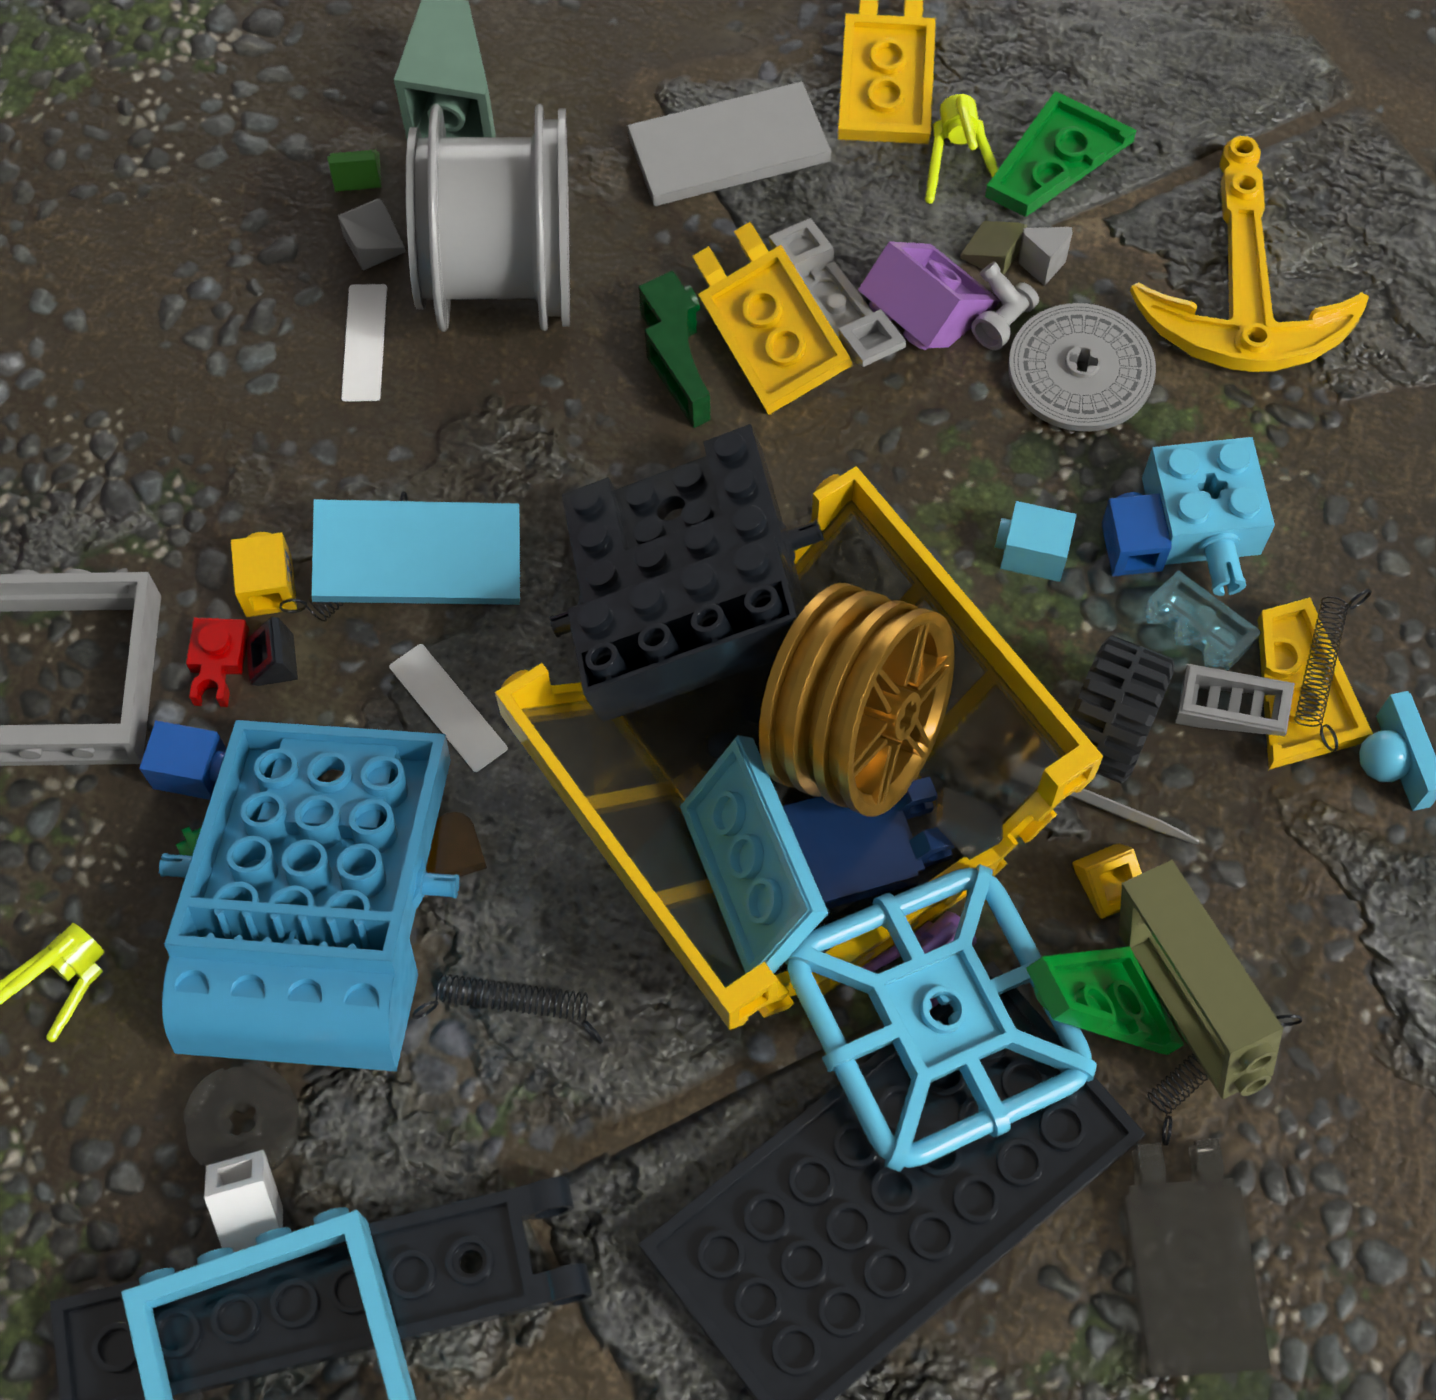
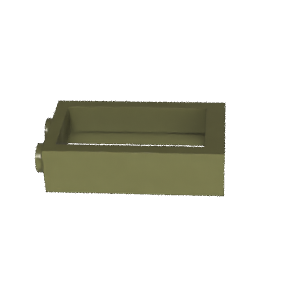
[1119,860,1283,1100]

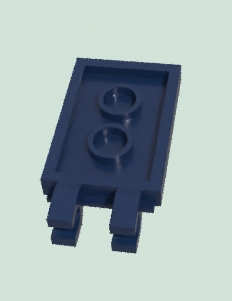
[782,777,957,909]

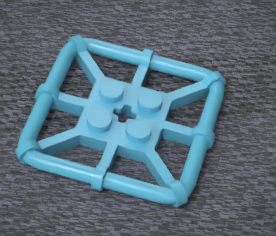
[785,864,1097,1172]

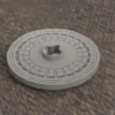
[1008,303,1156,432]

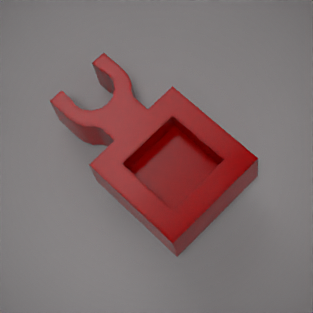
[186,617,249,707]

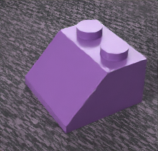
[858,241,1000,350]

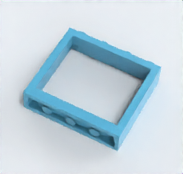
[122,1207,416,1400]

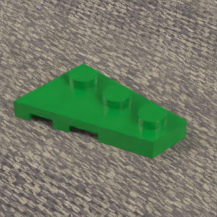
[985,91,1137,217]
[1026,947,1184,1055]

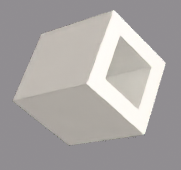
[204,1149,283,1252]

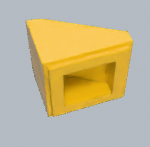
[1072,844,1142,919]

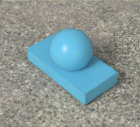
[1359,691,1436,811]

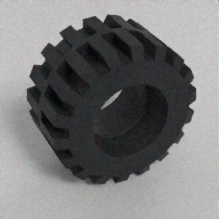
[1070,635,1174,784]

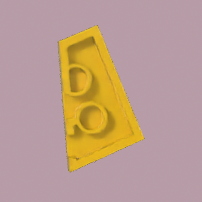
[1257,598,1373,770]

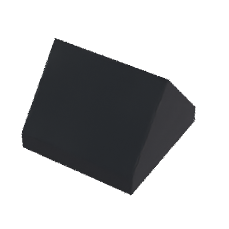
[246,616,298,686]

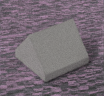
[1018,227,1072,286]

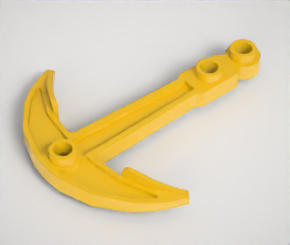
[1130,136,1369,372]

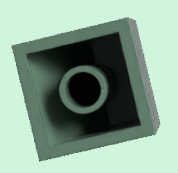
[394,0,496,139]

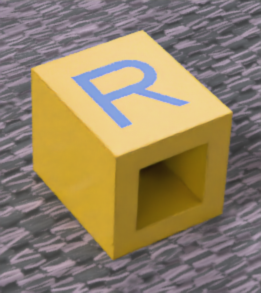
[231,532,297,617]

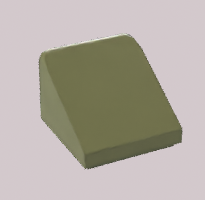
[960,221,1028,275]

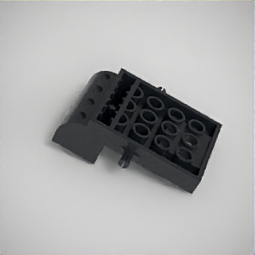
[549,424,825,722]

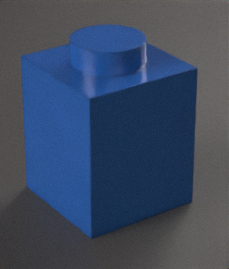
[1101,492,1172,576]
[139,720,227,800]

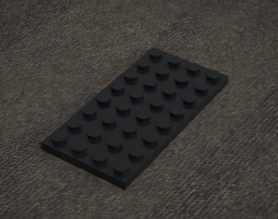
[639,961,1146,1400]

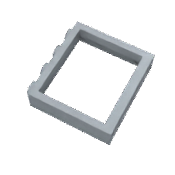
[0,568,161,766]

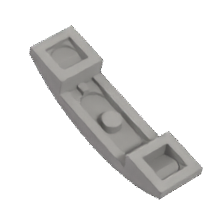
[769,218,906,367]

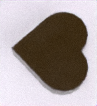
[426,812,487,877]

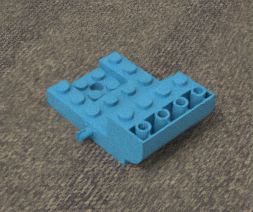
[159,720,460,1071]

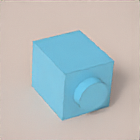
[995,501,1077,582]

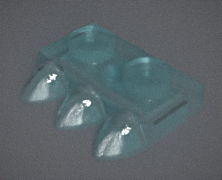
[1144,570,1262,671]

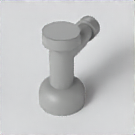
[971,262,1039,350]

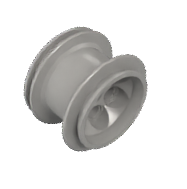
[406,104,570,332]

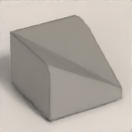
[338,199,406,270]

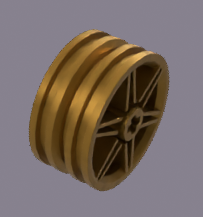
[759,583,955,817]

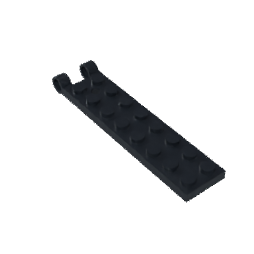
[50,1177,593,1400]

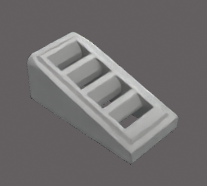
[1175,664,1295,736]

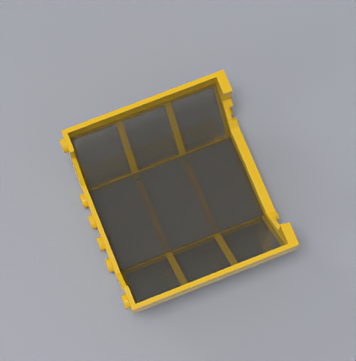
[495,466,1103,1030]

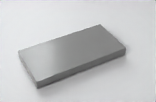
[628,82,831,206]

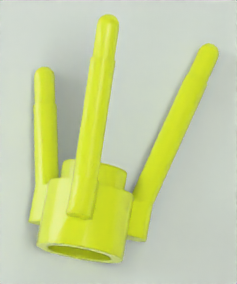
[925,94,998,204]
[0,923,105,1042]

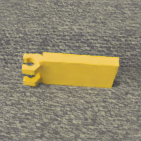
[838,0,936,144]
[693,222,853,415]

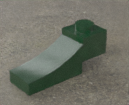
[639,270,711,429]

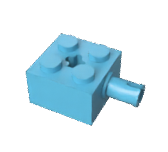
[1142,437,1275,596]

